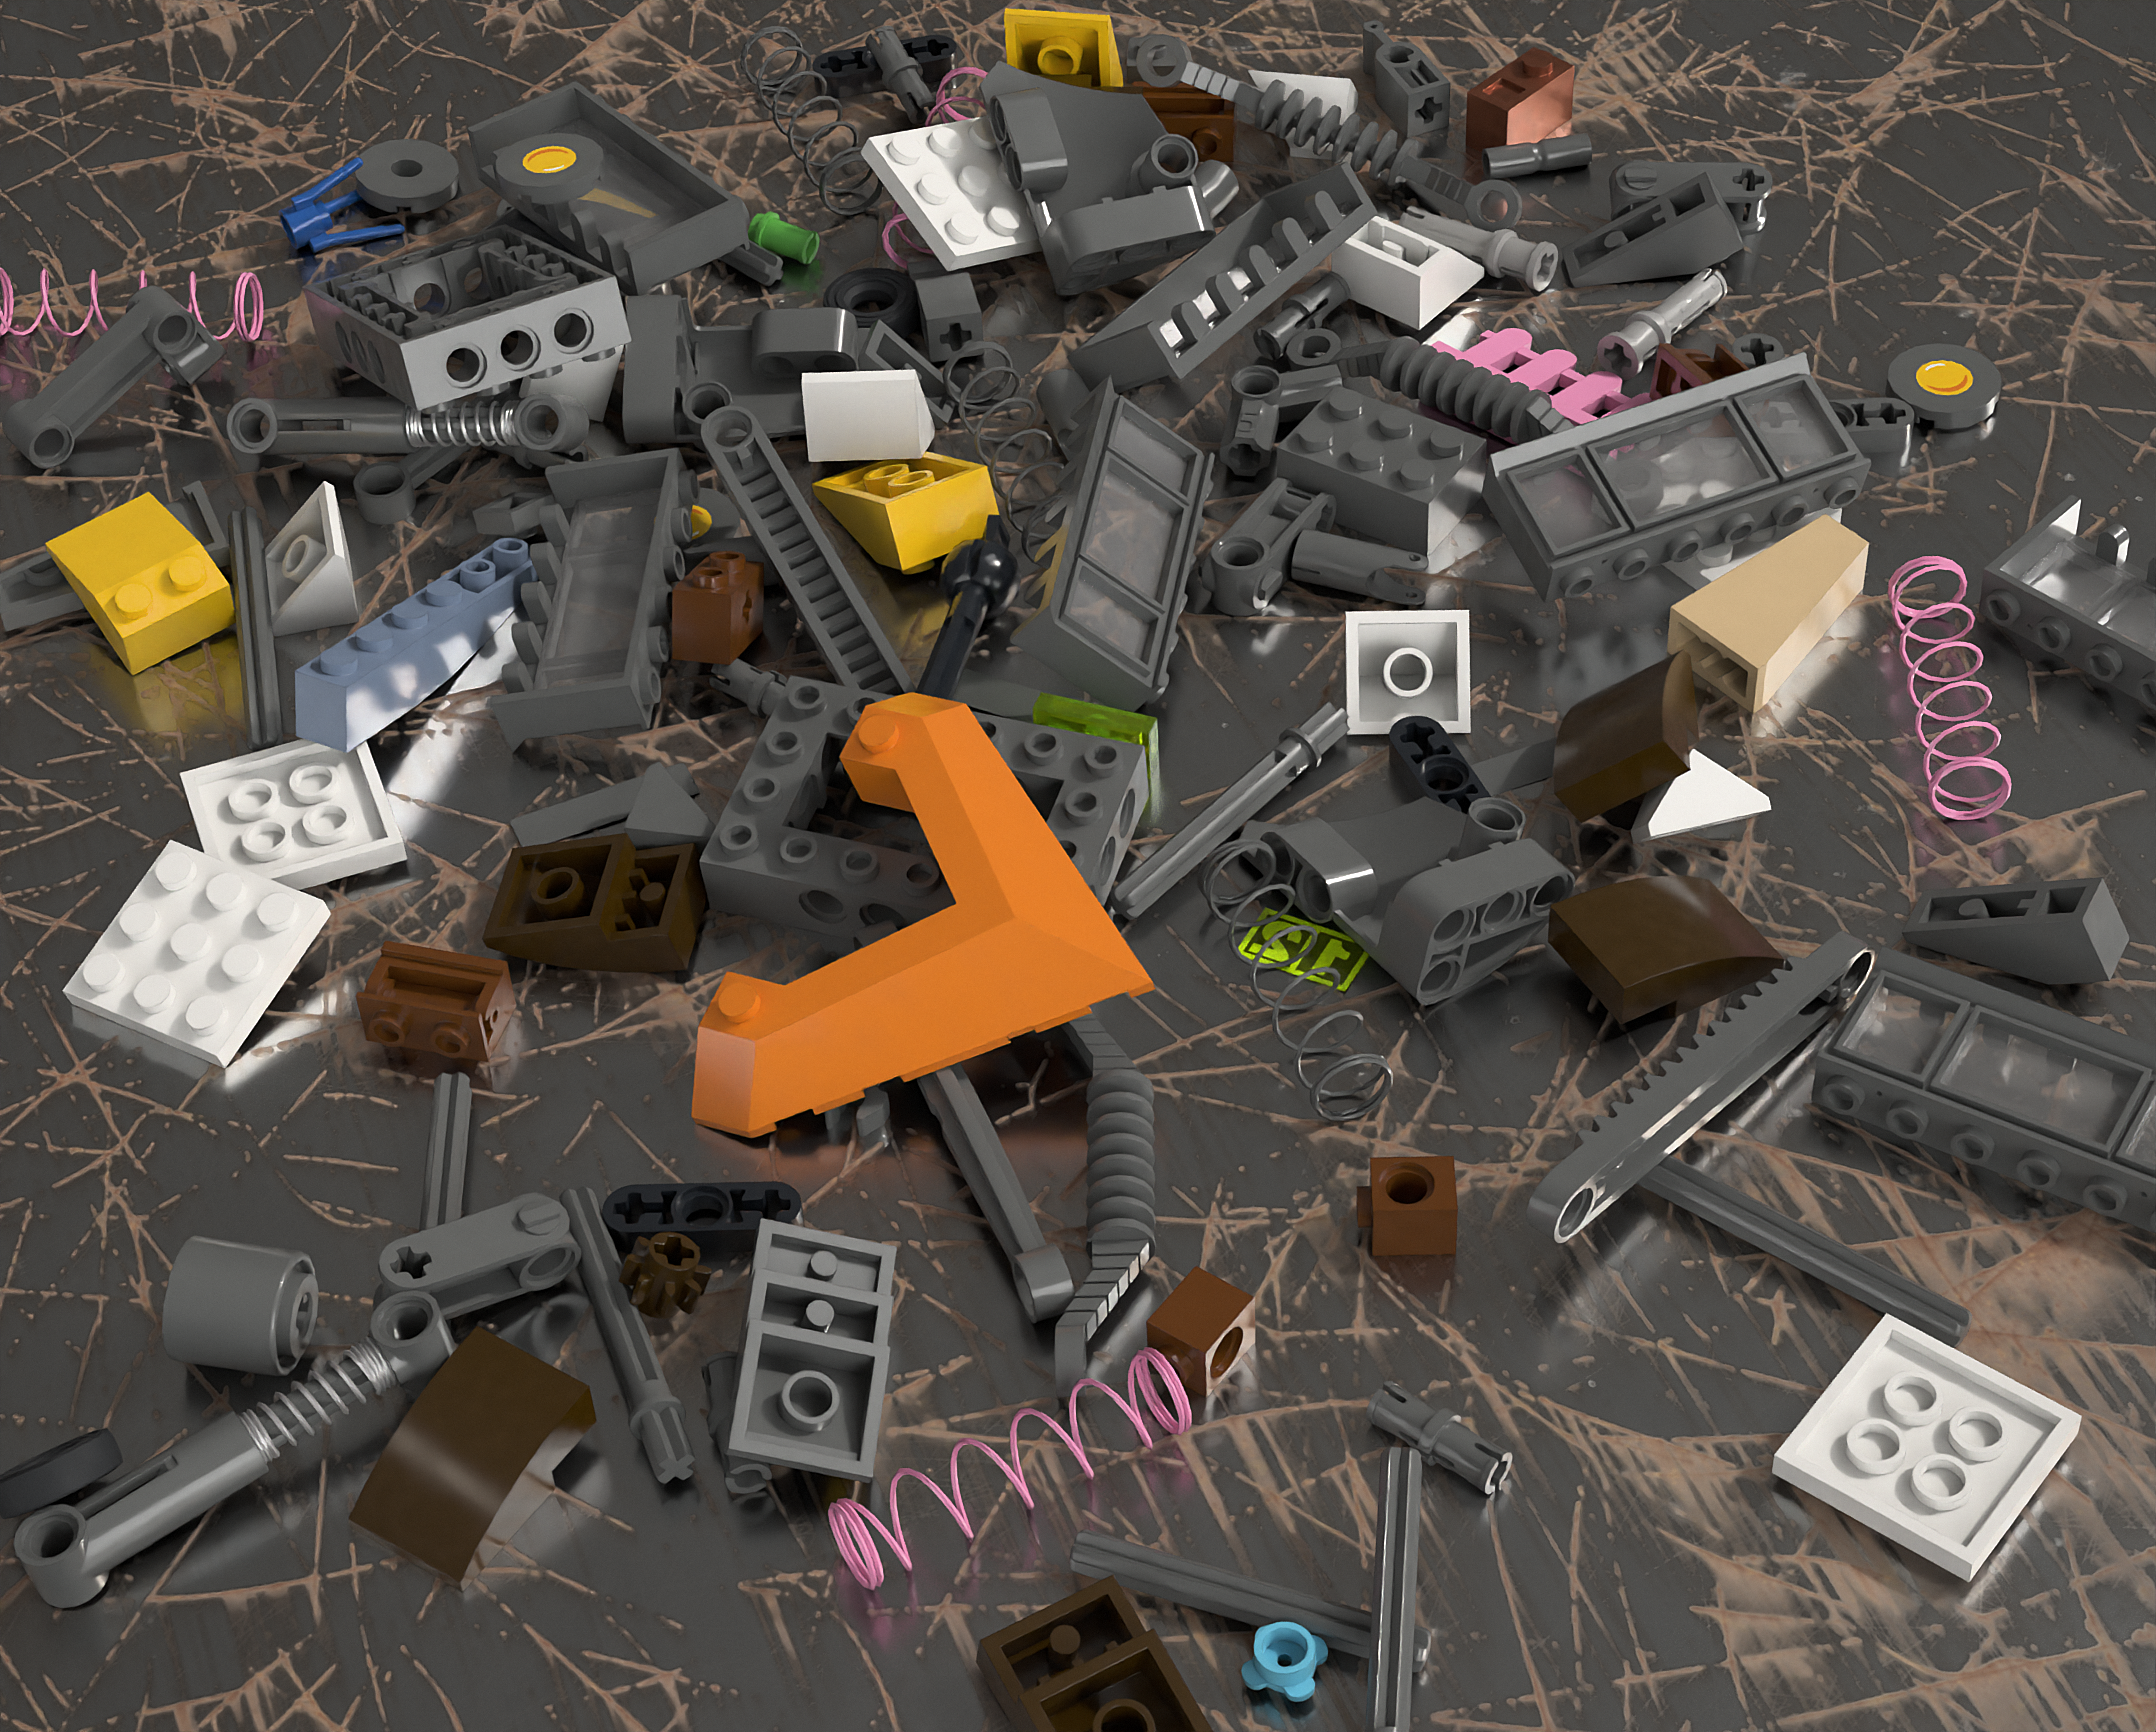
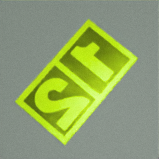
[1238,907,1369,992]

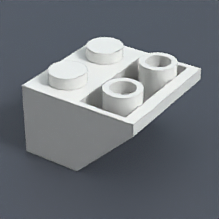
[1332,216,1484,330]

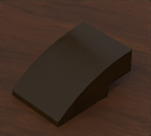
[1553,649,1699,823]
[482,833,707,973]
[1548,876,1785,1025]
[348,1326,597,1592]
[975,1574,1213,1732]

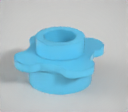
[1241,1622,1328,1702]

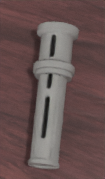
[1399,206,1558,291]
[1597,268,1727,381]

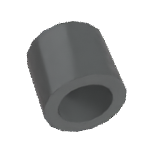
[162,1235,319,1377]

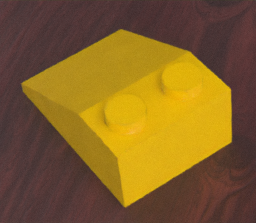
[1004,8,1123,87]
[812,451,999,574]
[45,492,236,676]

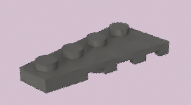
[0,480,231,631]

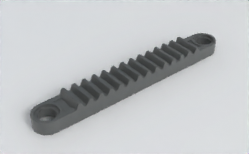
[700,405,917,696]
[1526,931,1875,1243]

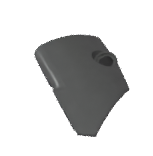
[978,60,1216,296]
[622,294,870,451]
[1240,796,1575,1005]

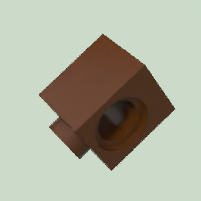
[1356,1156,1458,1256]
[1146,1266,1255,1398]

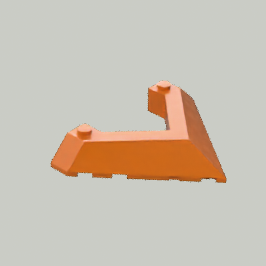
[691,692,1156,1139]

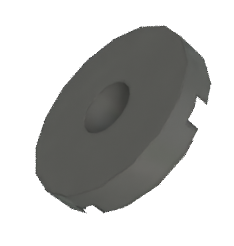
[354,139,459,213]

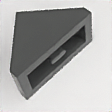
[858,319,961,430]
[624,762,716,856]

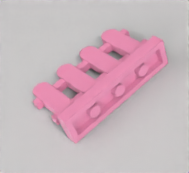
[1431,328,1653,480]

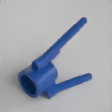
[278,157,405,253]

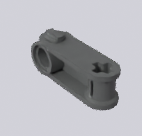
[1609,160,1773,236]
[1198,477,1337,616]
[372,1192,581,1320]

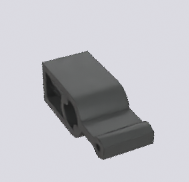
[1363,20,1450,138]
[907,258,985,362]

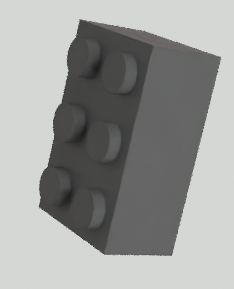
[1277,385,1487,558]

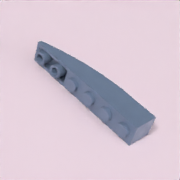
[295,538,539,753]

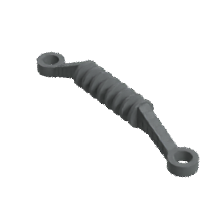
[1136,34,1523,233]
[1286,328,1664,517]
[1055,1013,1156,1397]

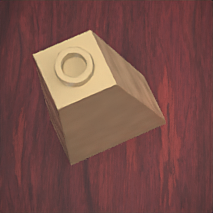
[1667,514,1869,714]

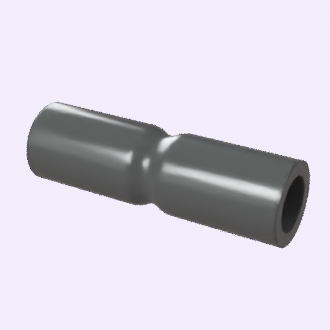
[1482,133,1592,180]

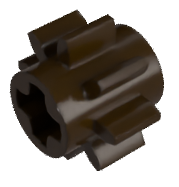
[618,1232,712,1319]

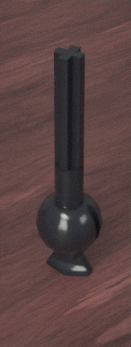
[915,514,1021,701]

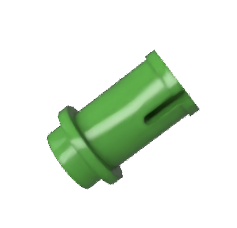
[748,211,820,264]

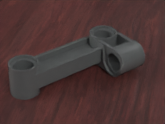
[2,286,227,469]

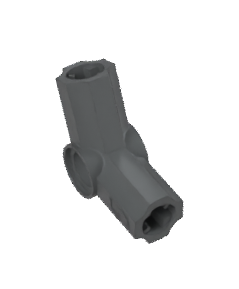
[1220,364,1343,476]

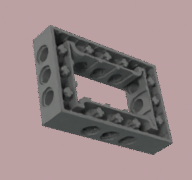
[302,224,632,414]
[699,675,1149,940]

